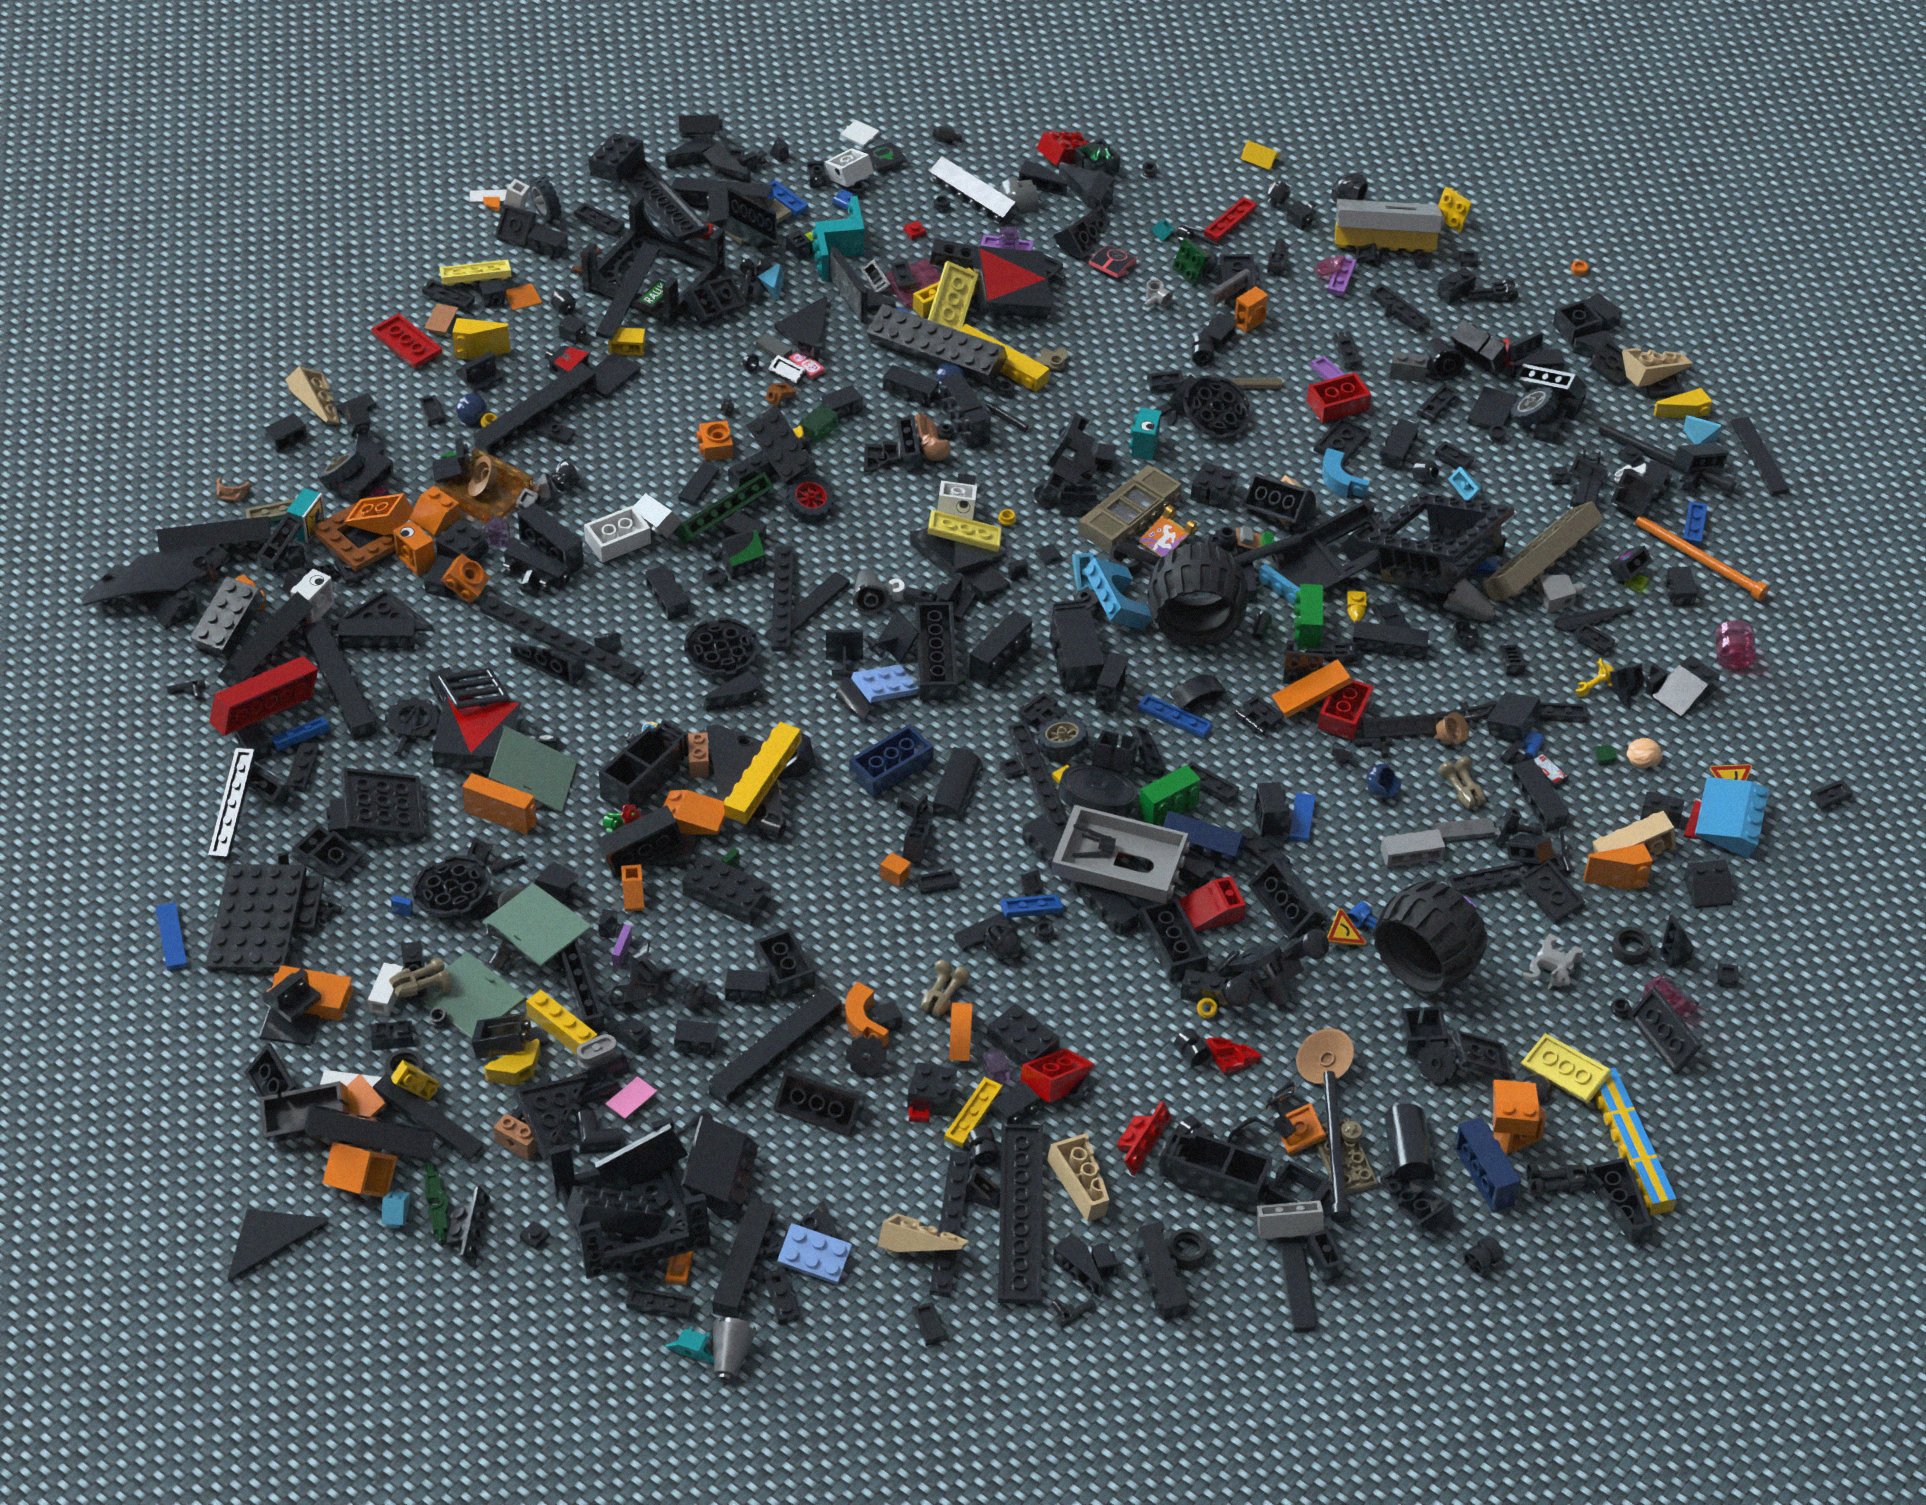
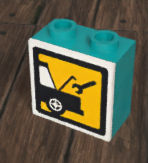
[286,488,325,543]

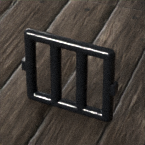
[438,668,510,709]

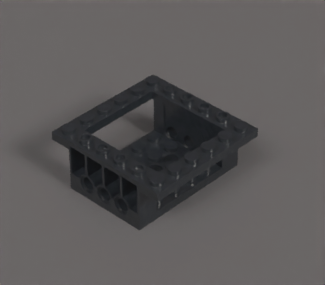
[1361,492,1515,594]

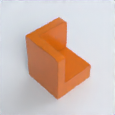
[880,852,911,887]

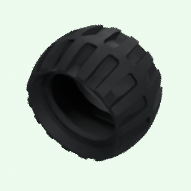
[1147,543,1249,647]
[1373,880,1488,995]

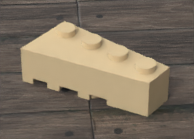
[1593,811,1676,856]
[1047,1133,1109,1222]

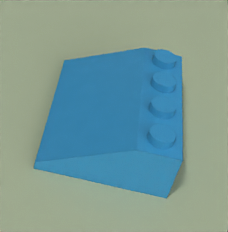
[1695,777,1769,858]

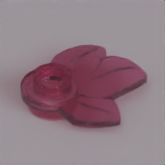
[1314,256,1346,277]

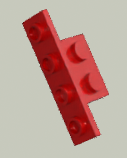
[1116,1102,1172,1176]

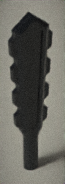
[1554,605,1634,632]

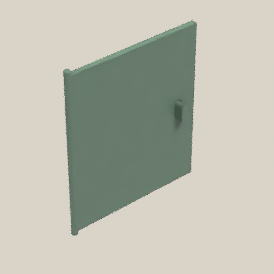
[488,725,579,813]
[482,882,594,966]
[423,952,525,1039]

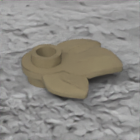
[1035,347,1068,371]

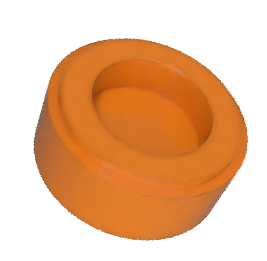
[1571,260,1589,276]

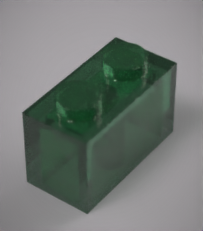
[798,404,838,445]

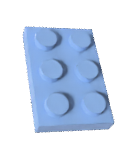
[851,665,919,702]
[777,1223,852,1285]

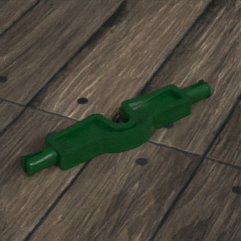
[424,1163,449,1245]

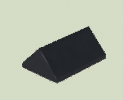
[244,1043,297,1102]

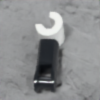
[888,579,938,603]

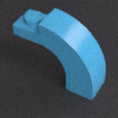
[1322,448,1370,498]

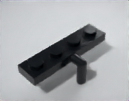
[1370,284,1431,332]

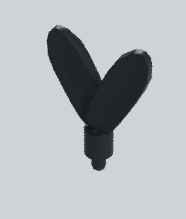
[1154,404,1176,425]

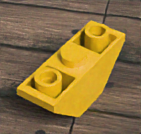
[484,1038,541,1086]
[391,1060,441,1100]

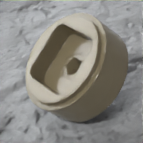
[1341,1121,1362,1142]

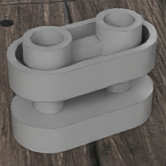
[577,1034,617,1071]

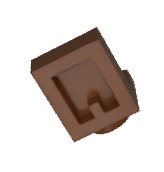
[766,382,797,407]

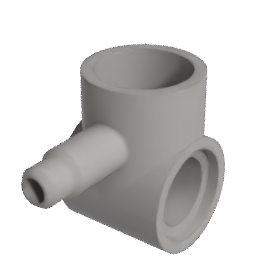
[1144,279,1173,308]

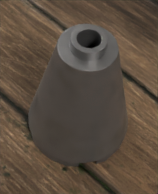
[852,568,889,616]
[1443,578,1496,622]
[713,1317,756,1382]

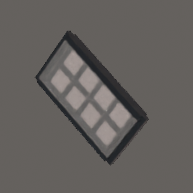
[830,247,868,324]

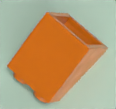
[323,1142,397,1198]

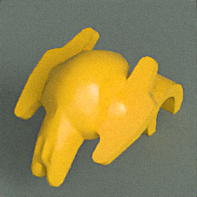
[1575,658,1615,697]

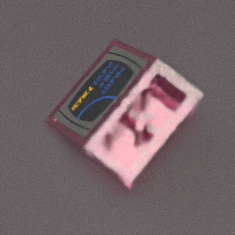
[1642,975,1699,1017]

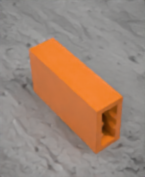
[462,773,537,834]
[268,965,353,1021]

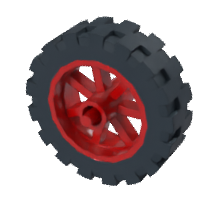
[785,475,835,523]

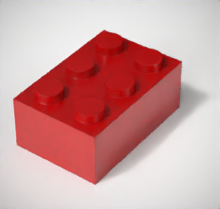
[1307,372,1371,423]
[1317,680,1374,740]

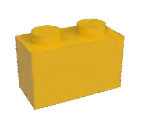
[608,328,646,356]

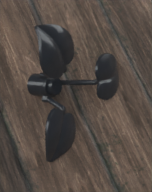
[486,923,562,971]
[1227,1080,1297,1143]

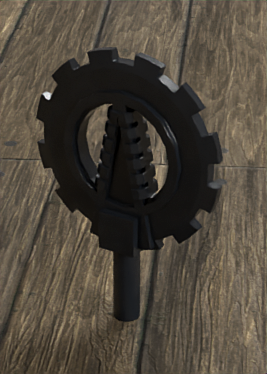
[385,697,441,757]

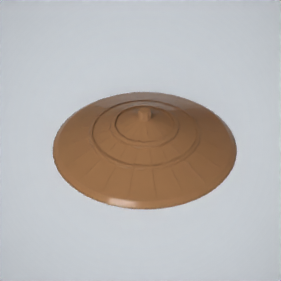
[1296,1028,1354,1084]

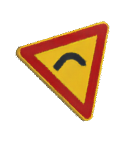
[1710,764,1752,781]
[1327,909,1366,946]

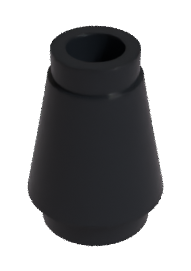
[1252,611,1273,640]

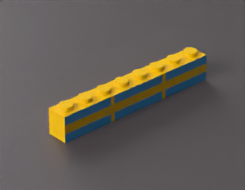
[1594,1068,1676,1216]

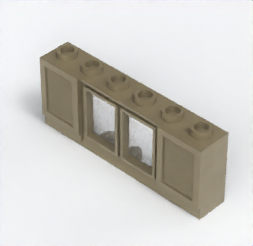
[1078,465,1182,553]

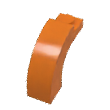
[845,982,889,1047]
[949,1003,972,1061]

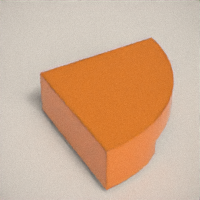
[483,197,500,212]

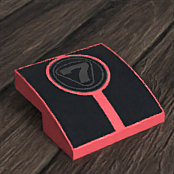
[1089,245,1137,277]

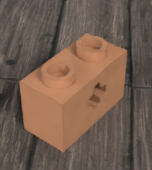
[688,733,709,777]
[493,1113,538,1161]

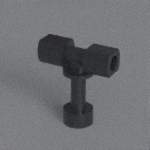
[1492,807,1543,845]

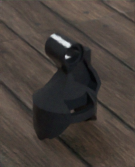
[608,939,678,1008]

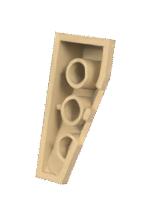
[1622,348,1693,387]
[285,366,340,425]
[878,1214,969,1253]

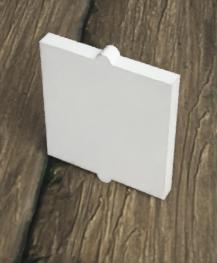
[840,120,879,147]

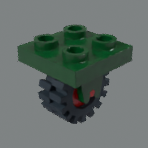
[1172,238,1218,286]

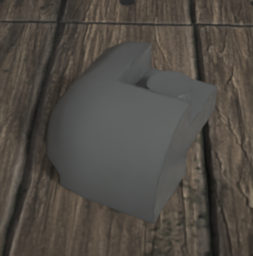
[999,177,1039,214]

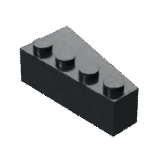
[1586,1157,1652,1244]
[1134,1221,1189,1321]

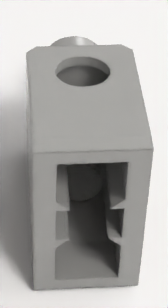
[1536,575,1583,613]

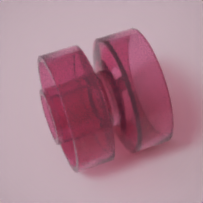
[1715,620,1757,670]

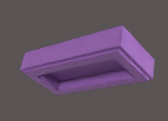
[1310,356,1346,380]
[612,924,632,968]

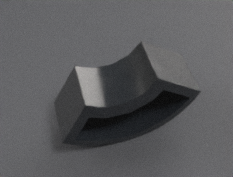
[1170,674,1227,714]

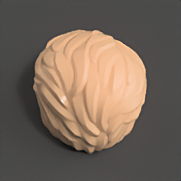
[1626,738,1663,769]

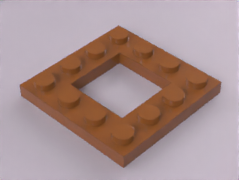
[310,496,396,572]

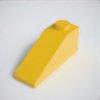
[1653,388,1712,418]

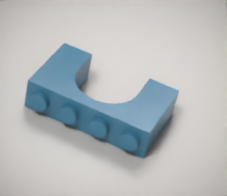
[1084,557,1152,630]

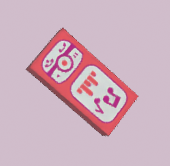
[789,352,825,380]

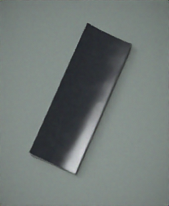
[910,527,1010,604]

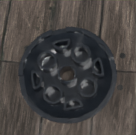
[1183,375,1251,439]
[684,618,759,676]
[412,855,491,917]

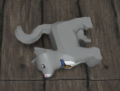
[1523,933,1583,990]

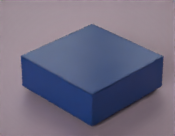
[391,895,414,918]

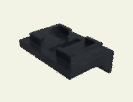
[1372,602,1410,628]
[371,1020,414,1051]

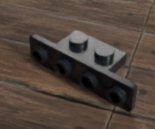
[567,1054,630,1104]
[446,1186,490,1267]

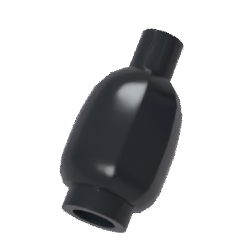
[932,126,963,143]

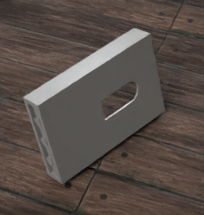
[1336,199,1444,233]
[1051,805,1190,904]

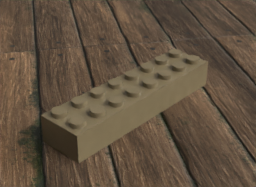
[1482,501,1603,602]

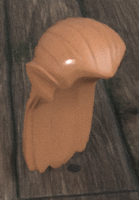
[915,413,951,461]

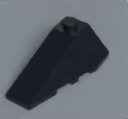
[1053,205,1110,259]
[510,642,586,687]

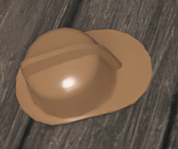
[468,456,498,496]
[1434,712,1469,745]

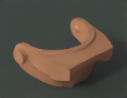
[216,478,252,502]

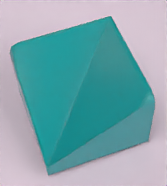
[1151,218,1175,241]

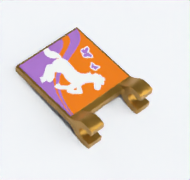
[1138,505,1198,557]

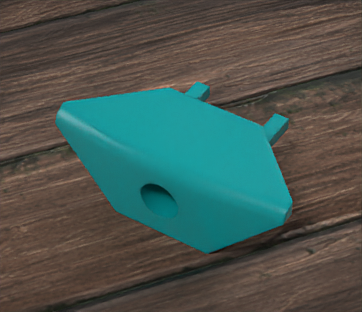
[665,1326,714,1364]

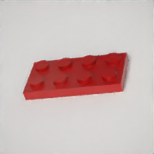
[371,313,442,369]

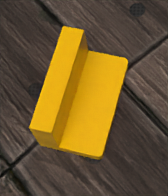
[1241,140,1281,170]

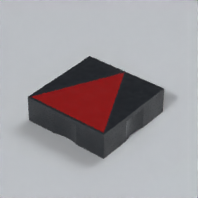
[972,247,1052,319]
[432,696,523,772]

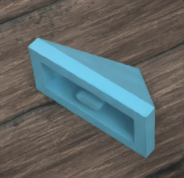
[758,264,784,300]
[1683,415,1721,444]
[1448,467,1481,500]

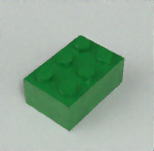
[1294,584,1323,650]
[1138,765,1201,826]

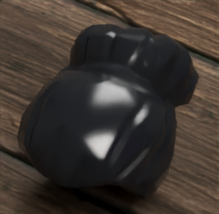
[550,459,582,492]

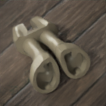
[1438,756,1486,809]
[389,958,452,998]
[921,960,971,1017]

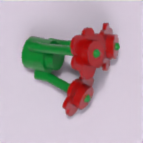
[603,804,645,833]

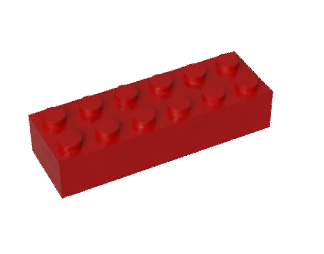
[209,656,318,736]

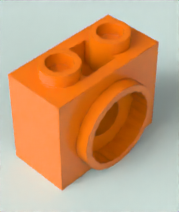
[1234,286,1268,333]
[696,420,733,461]
[441,553,491,604]

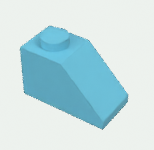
[1072,553,1094,591]
[381,1191,411,1228]

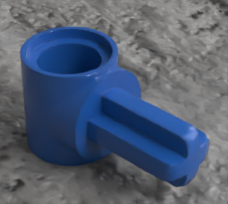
[1347,901,1377,930]

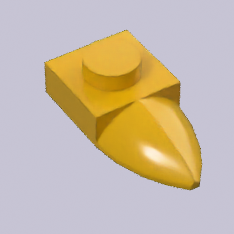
[1347,591,1366,622]

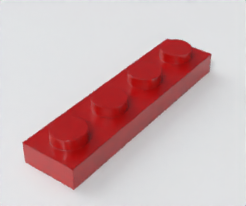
[1204,197,1257,242]

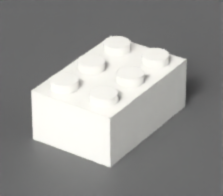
[584,506,651,563]

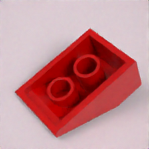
[1020,1048,1095,1103]

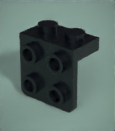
[432,437,471,483]

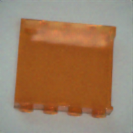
[435,448,534,527]

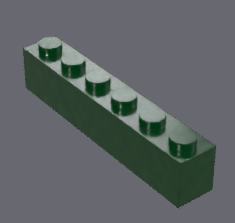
[675,472,774,544]

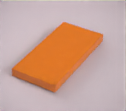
[1271,659,1353,718]

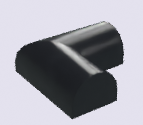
[576,1110,621,1154]

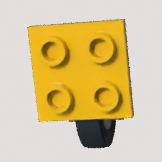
[1434,187,1472,232]

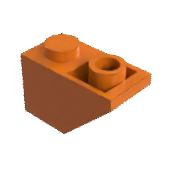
[621,865,644,912]

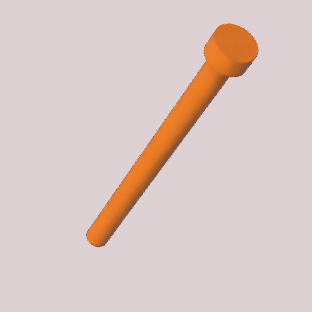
[1635,516,1769,601]

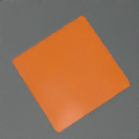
[506,283,542,310]

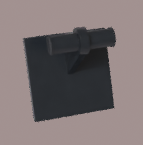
[864,610,920,663]
[826,630,863,679]
[1283,640,1324,684]

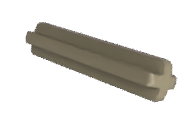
[1231,378,1282,389]

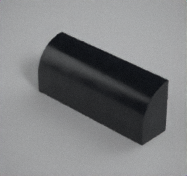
[933,747,983,822]

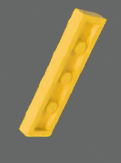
[944,1077,1003,1148]

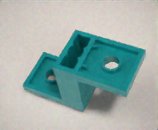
[812,196,864,281]

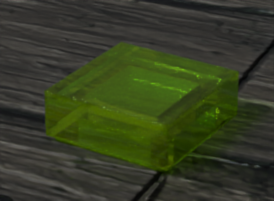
[1624,574,1649,594]

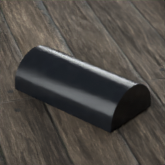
[1242,473,1316,525]
[1384,1103,1435,1179]

